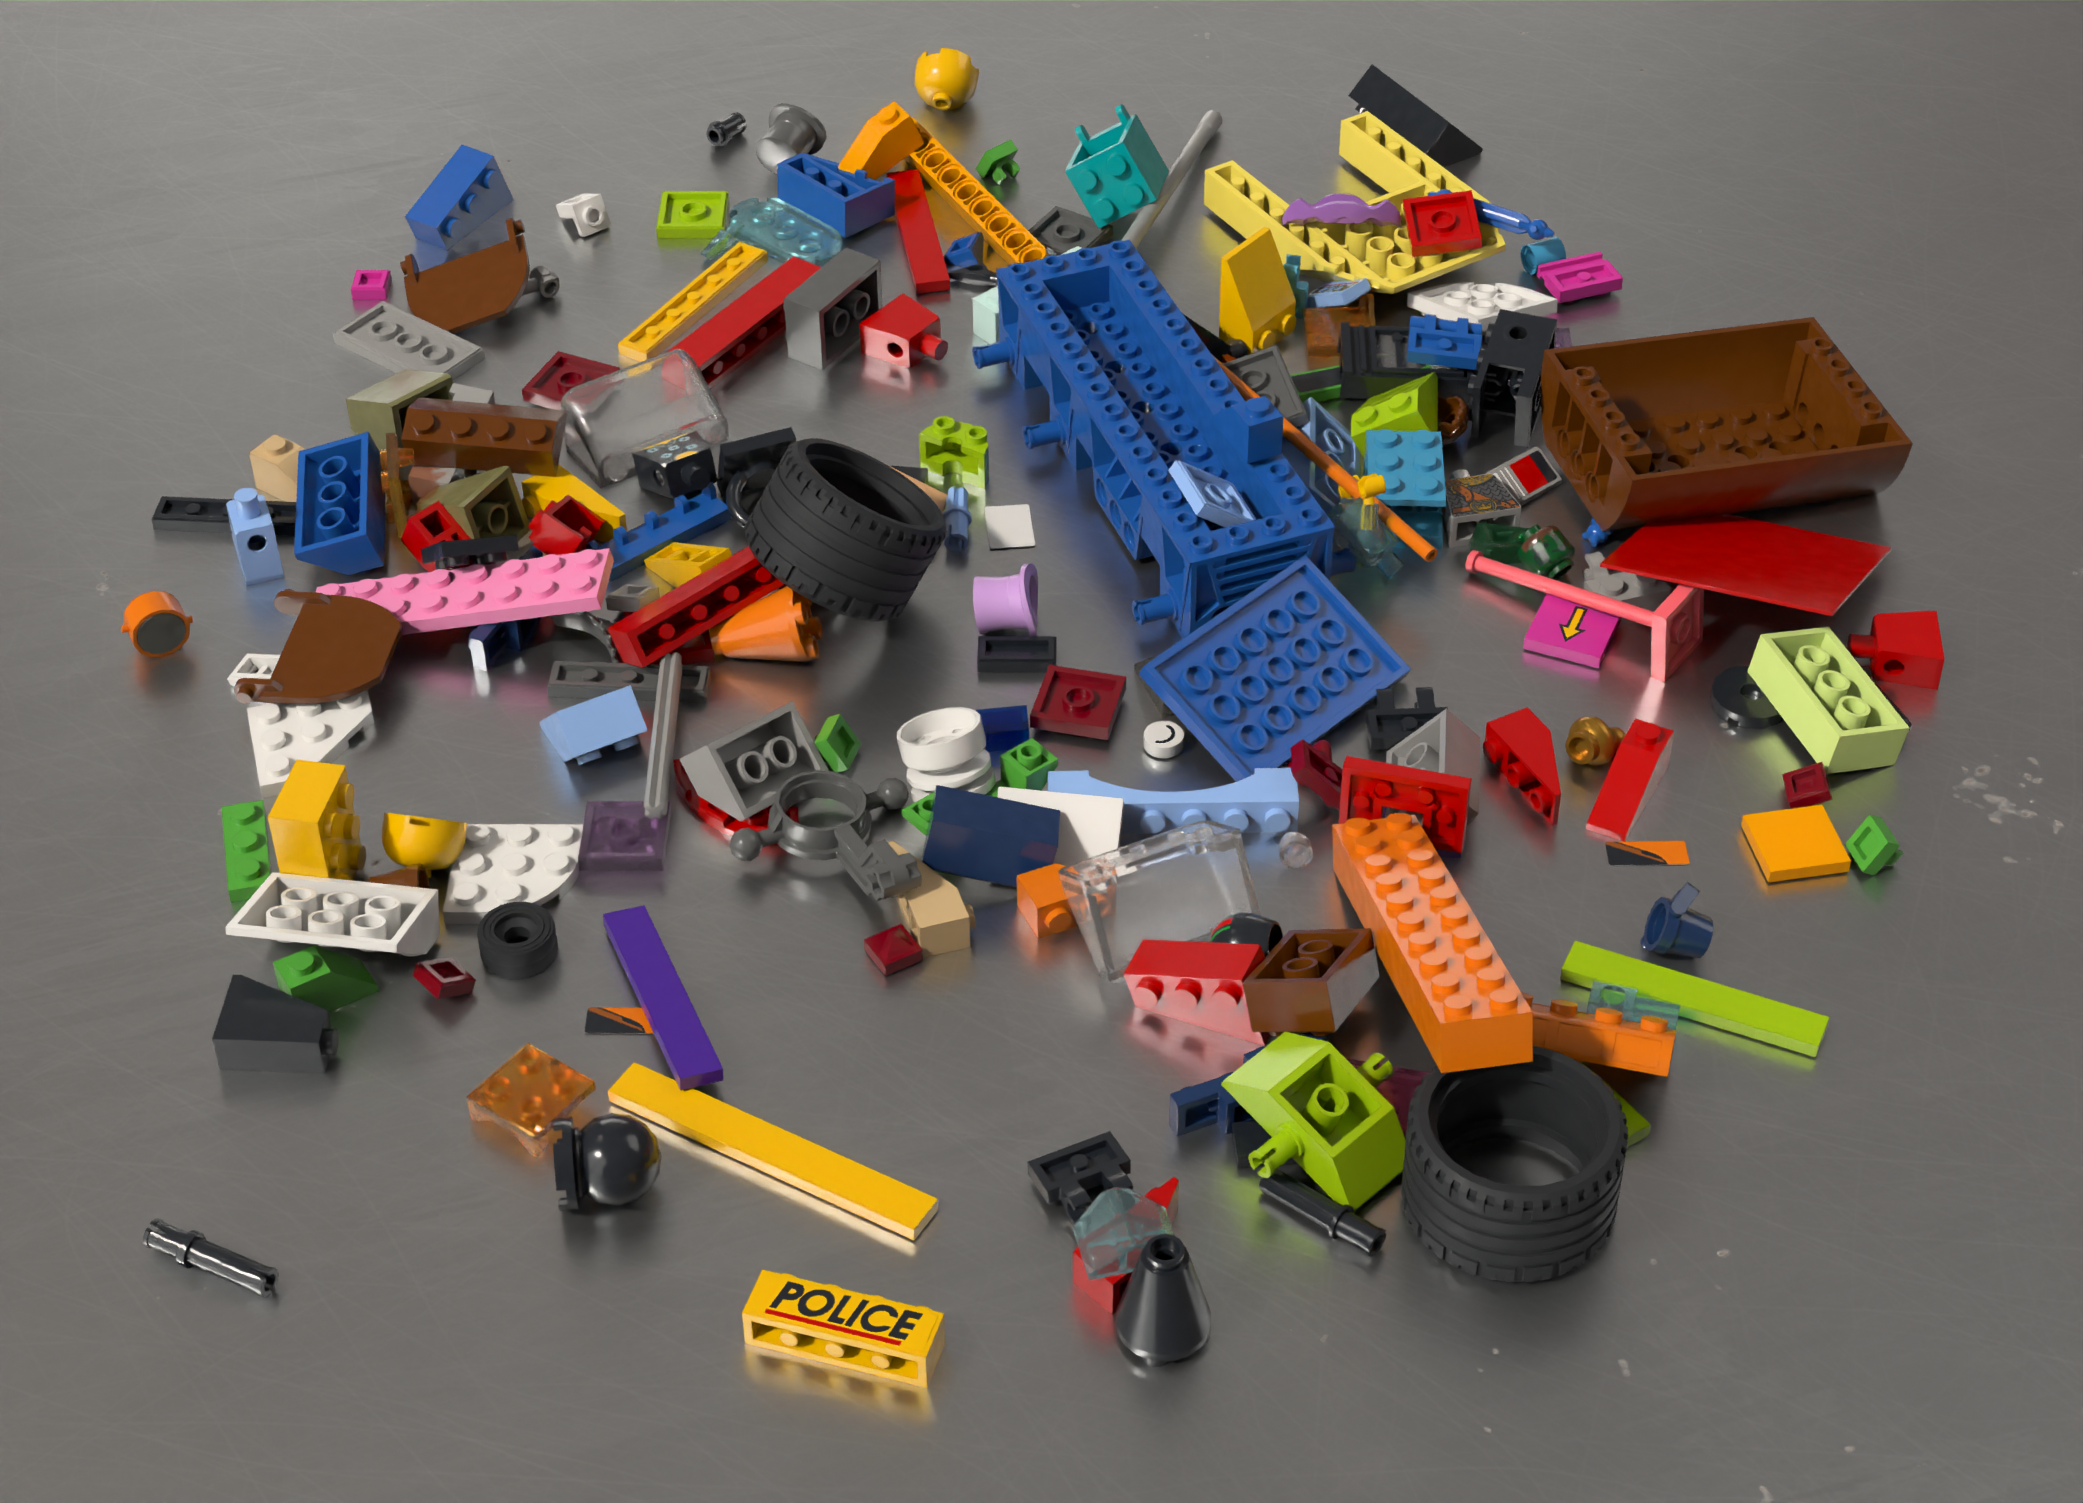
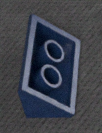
[921,785,1060,888]

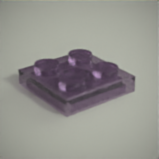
[578,801,671,871]

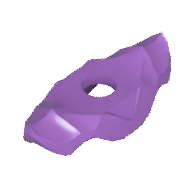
[1282,193,1402,228]

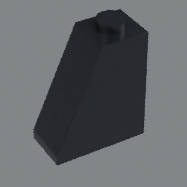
[212,975,339,1073]

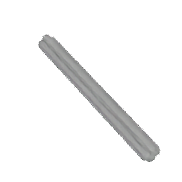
[644,652,683,819]

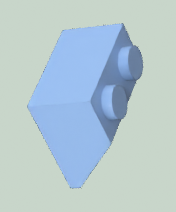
[539,685,648,765]

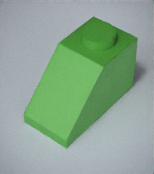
[273,945,379,1013]

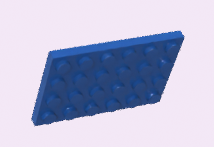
[1139,555,1411,781]

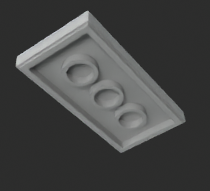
[333,301,485,380]

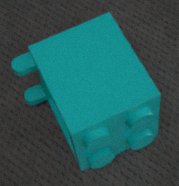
[1065,104,1169,229]

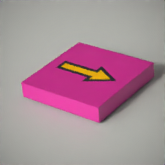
[1523,594,1621,668]

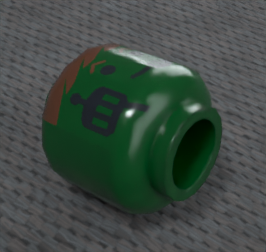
[1518,524,1575,580]

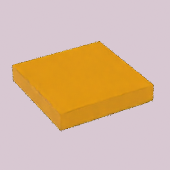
[1741,805,1851,883]

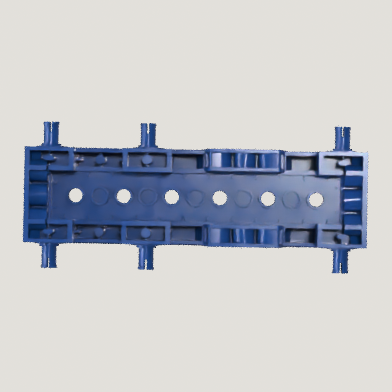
[972,240,1356,638]

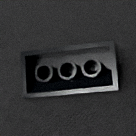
[1348,64,1483,167]

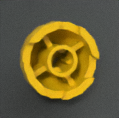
[914,48,979,110]
[382,812,467,878]

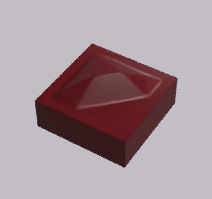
[1782,762,1832,809]
[864,924,923,976]
[413,957,476,999]

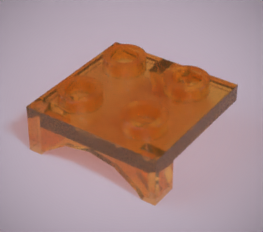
[1302,294,1376,358]
[380,433,415,538]
[466,1043,596,1158]

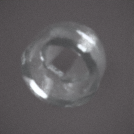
[1278,831,1313,869]

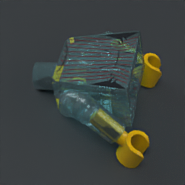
[1327,473,1404,579]

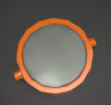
[121,591,193,657]

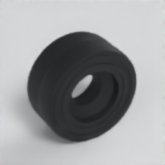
[477,902,558,979]

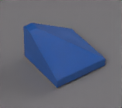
[944,232,984,267]

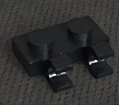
[1366,687,1448,750]
[1027,1131,1134,1228]

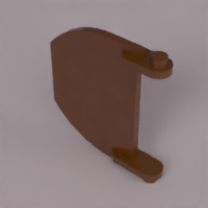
[400,217,530,334]
[234,589,403,704]

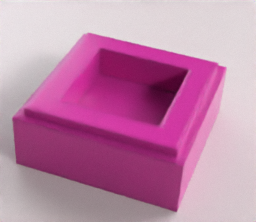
[351,270,392,300]

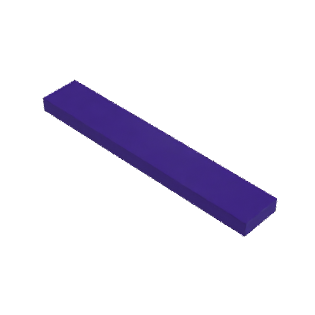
[603,905,723,1090]

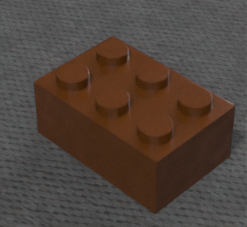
[1243,928,1380,1036]

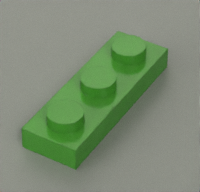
[221,800,271,903]

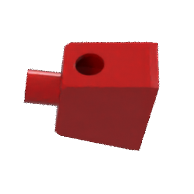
[859,293,948,368]
[1847,611,1945,690]

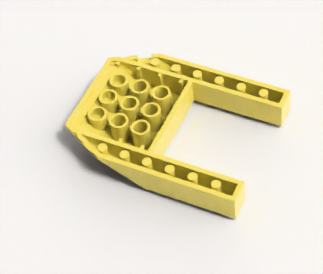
[1204,111,1506,294]

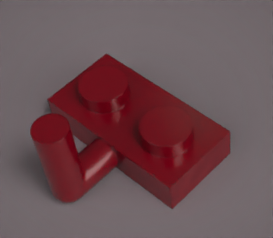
[1287,739,1343,810]

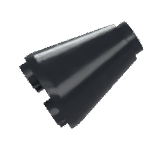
[1116,1234,1211,1367]

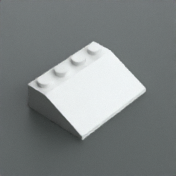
[226,872,439,956]

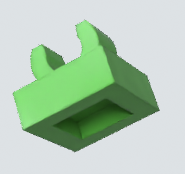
[975,140,1020,185]
[814,714,862,773]
[1845,814,1904,876]

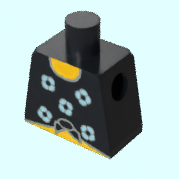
[632,431,718,498]

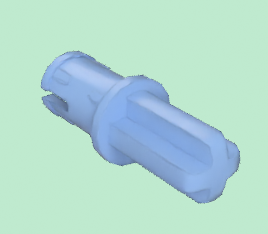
[943,486,972,552]

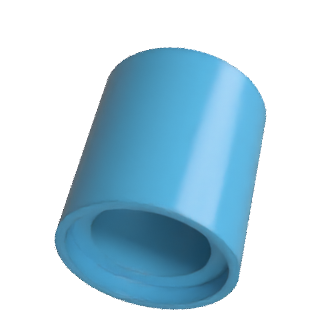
[1520,236,1566,275]

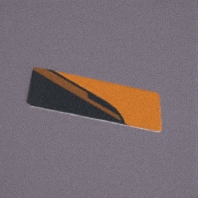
[1605,841,1690,866]
[585,1007,654,1034]

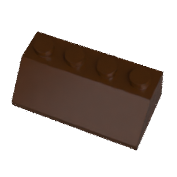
[401,398,567,477]

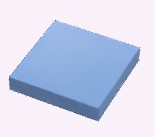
[1168,460,1256,528]

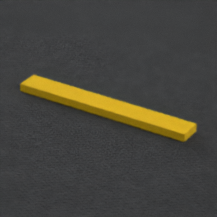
[608,1062,939,1241]

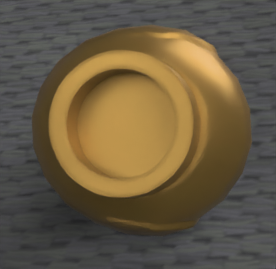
[1565,716,1626,766]

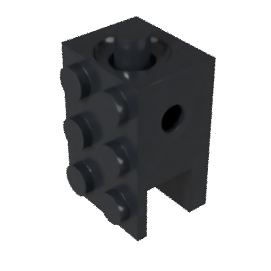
[1467,309,1557,448]

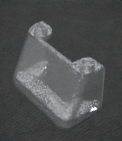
[1058,821,1261,984]

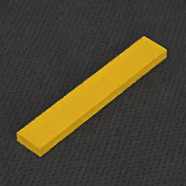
[618,242,768,364]

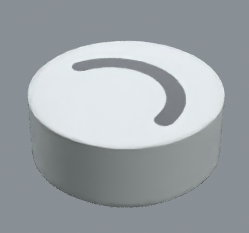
[1143,721,1184,758]

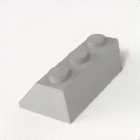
[679,701,829,821]
[1385,708,1480,826]

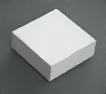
[605,584,660,612]

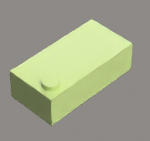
[1747,627,1909,774]

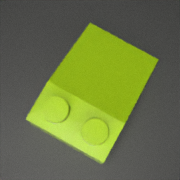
[1351,372,1438,457]

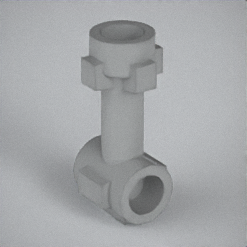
[522,266,560,297]

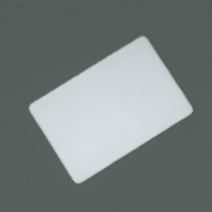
[984,504,1035,549]

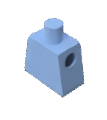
[226,488,284,586]

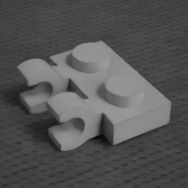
[1582,552,1672,607]

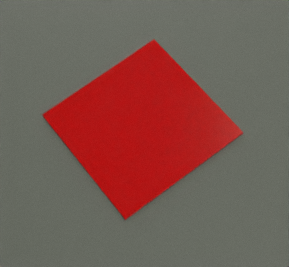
[1600,514,1891,616]

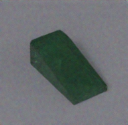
[1469,522,1529,564]

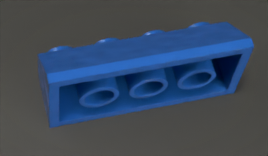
[294,432,386,575]

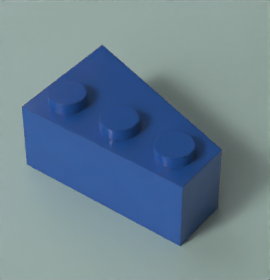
[405,145,514,250]
[777,153,895,238]

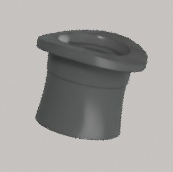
[756,103,827,174]

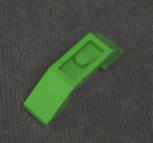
[902,738,1058,836]

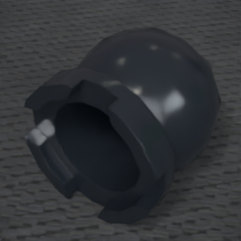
[553,1113,662,1211]

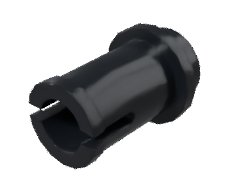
[706,112,747,146]

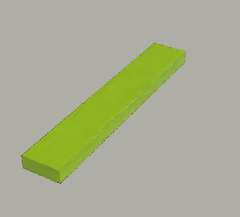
[1560,941,1830,1057]

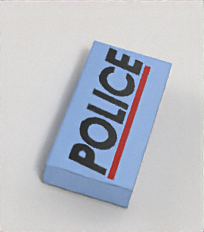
[1307,278,1371,309]

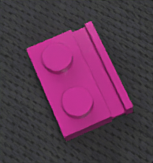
[1537,251,1623,303]

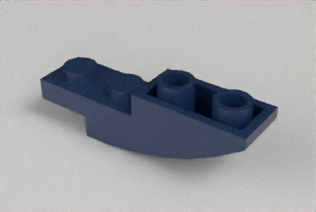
[468,545,543,671]
[1169,1032,1328,1137]

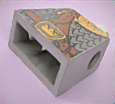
[1441,469,1522,548]

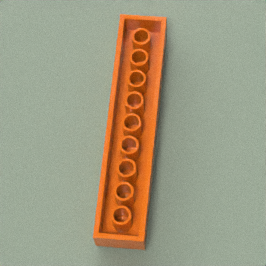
[1332,813,1533,1073]

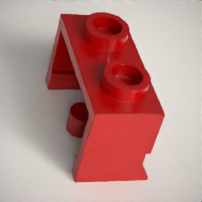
[528,495,605,555]

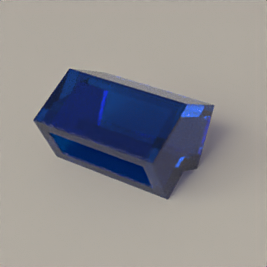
[976,705,1029,752]

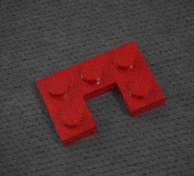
[1338,756,1472,853]

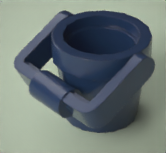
[1640,882,1713,958]

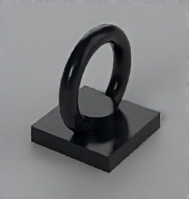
[717,427,796,529]

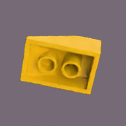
[1219,227,1297,355]

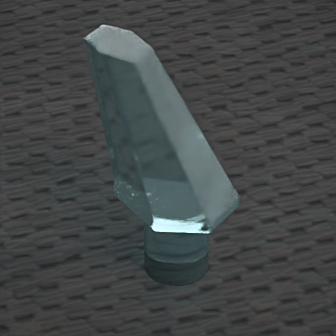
[701,218,745,260]

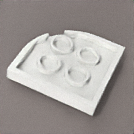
[1407,282,1558,335]
[443,824,586,924]

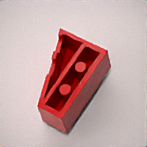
[1123,939,1271,1046]

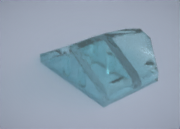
[1073,1187,1175,1280]

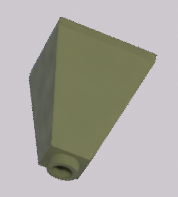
[416,466,530,541]

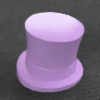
[973,563,1038,636]

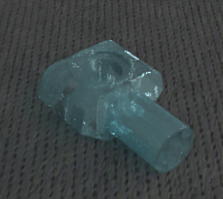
[1586,980,1680,1029]

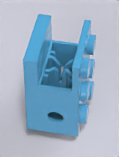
[1363,429,1446,549]

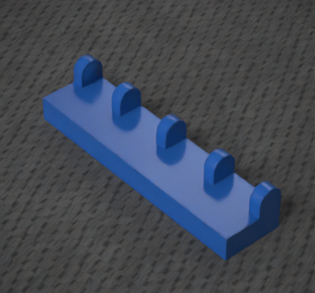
[585,482,731,582]

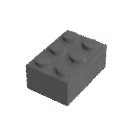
[783,248,883,370]

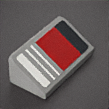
[1486,446,1562,506]

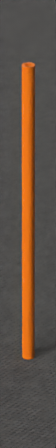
[1212,355,1438,562]

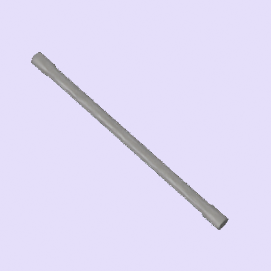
[1121,110,1222,248]

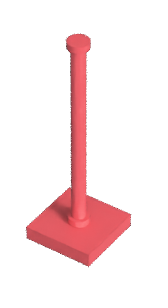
[1465,550,1704,682]

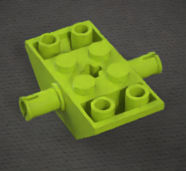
[1221,1032,1406,1213]

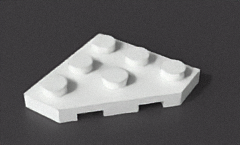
[246,690,374,798]

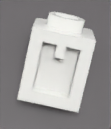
[556,193,611,237]

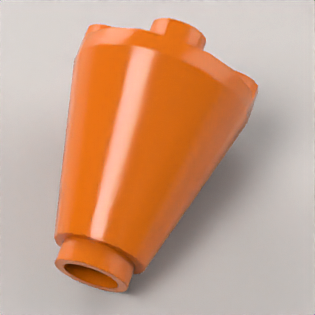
[710,586,823,662]

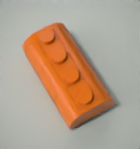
[1521,992,1676,1077]

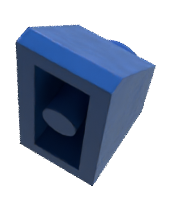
[1212,396,1283,464]

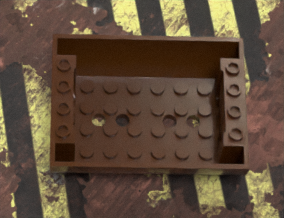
[1541,317,1913,531]

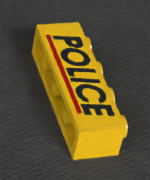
[742,1269,946,1388]

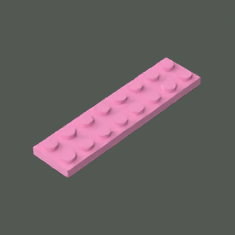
[316,548,614,635]

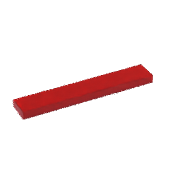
[886,169,950,294]

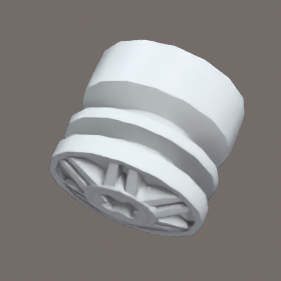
[897,707,995,802]

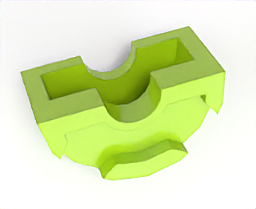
[919,416,989,489]

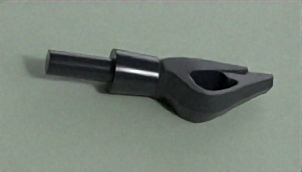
[948,264,998,287]

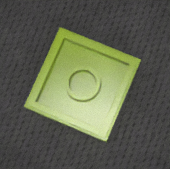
[656,191,729,239]

